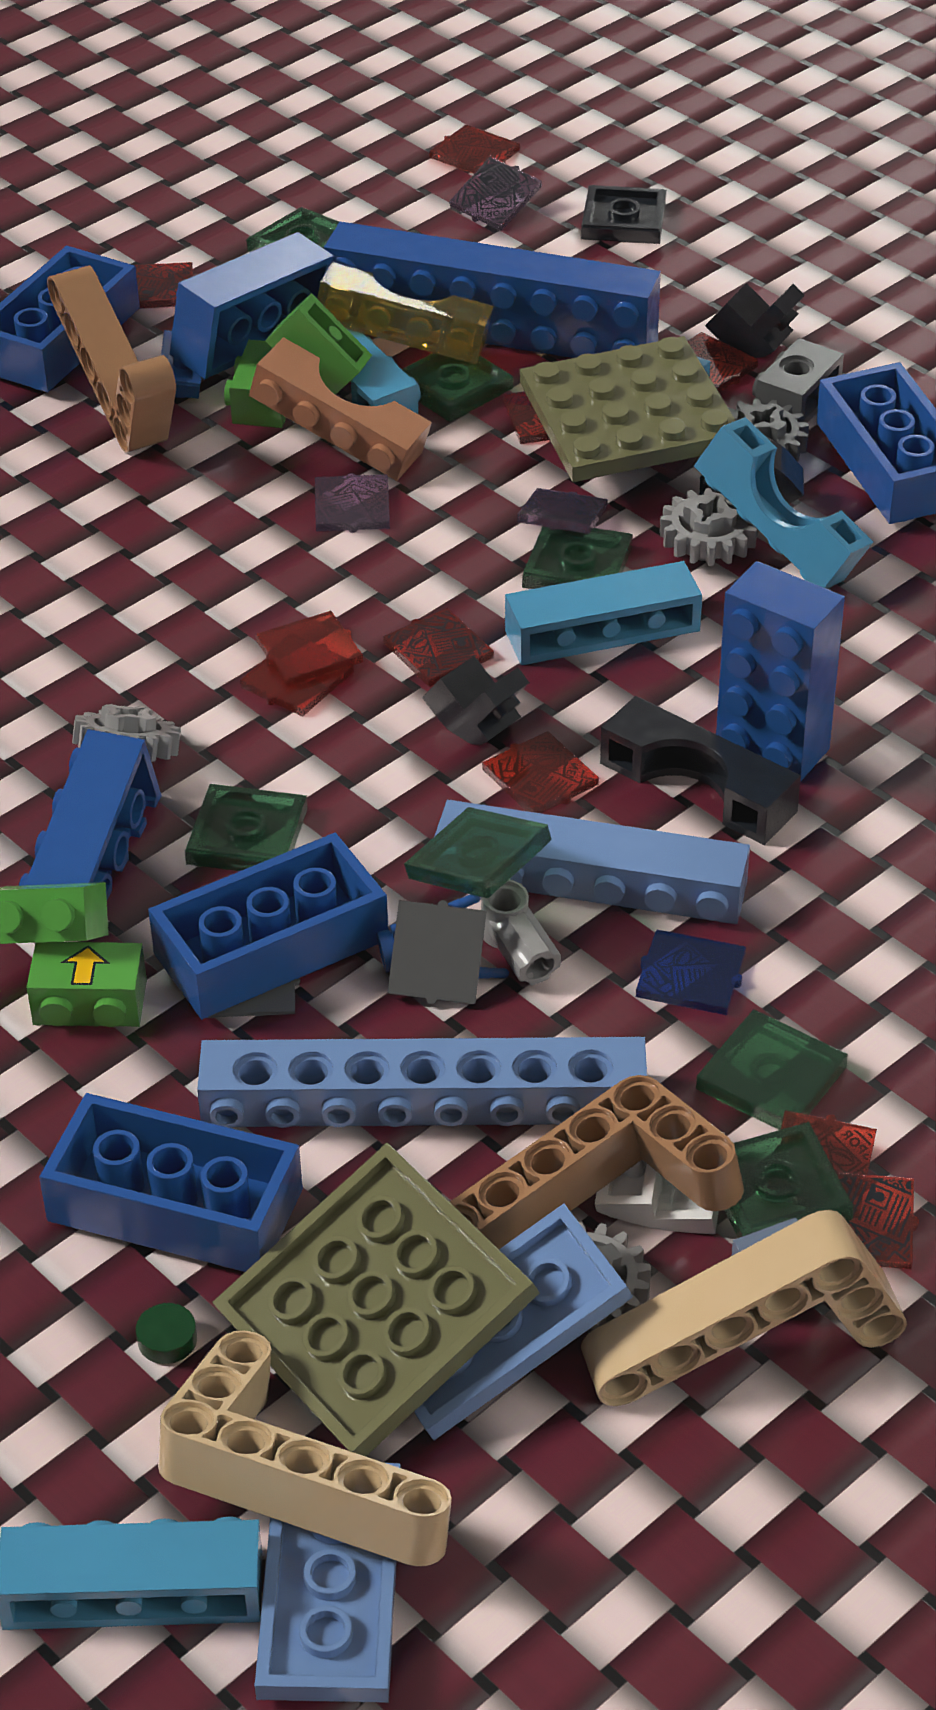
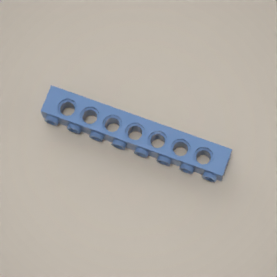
[197,1037,647,1128]

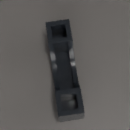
[600,696,801,845]

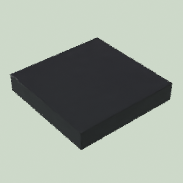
[581,185,667,244]

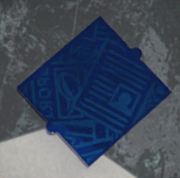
[635,929,746,1015]

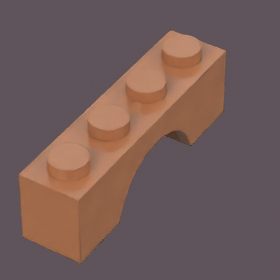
[249,337,432,481]

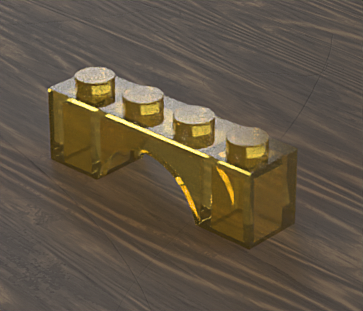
[317,262,494,364]

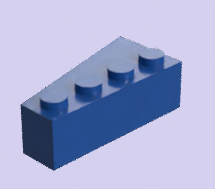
[19,729,162,900]

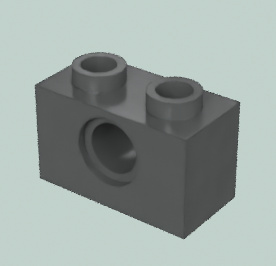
[752,338,844,423]

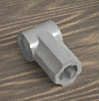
[481,879,561,986]

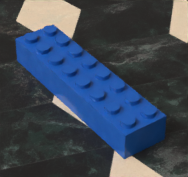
[324,221,661,358]

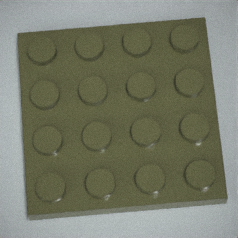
[520,336,736,482]
[212,1143,540,1456]

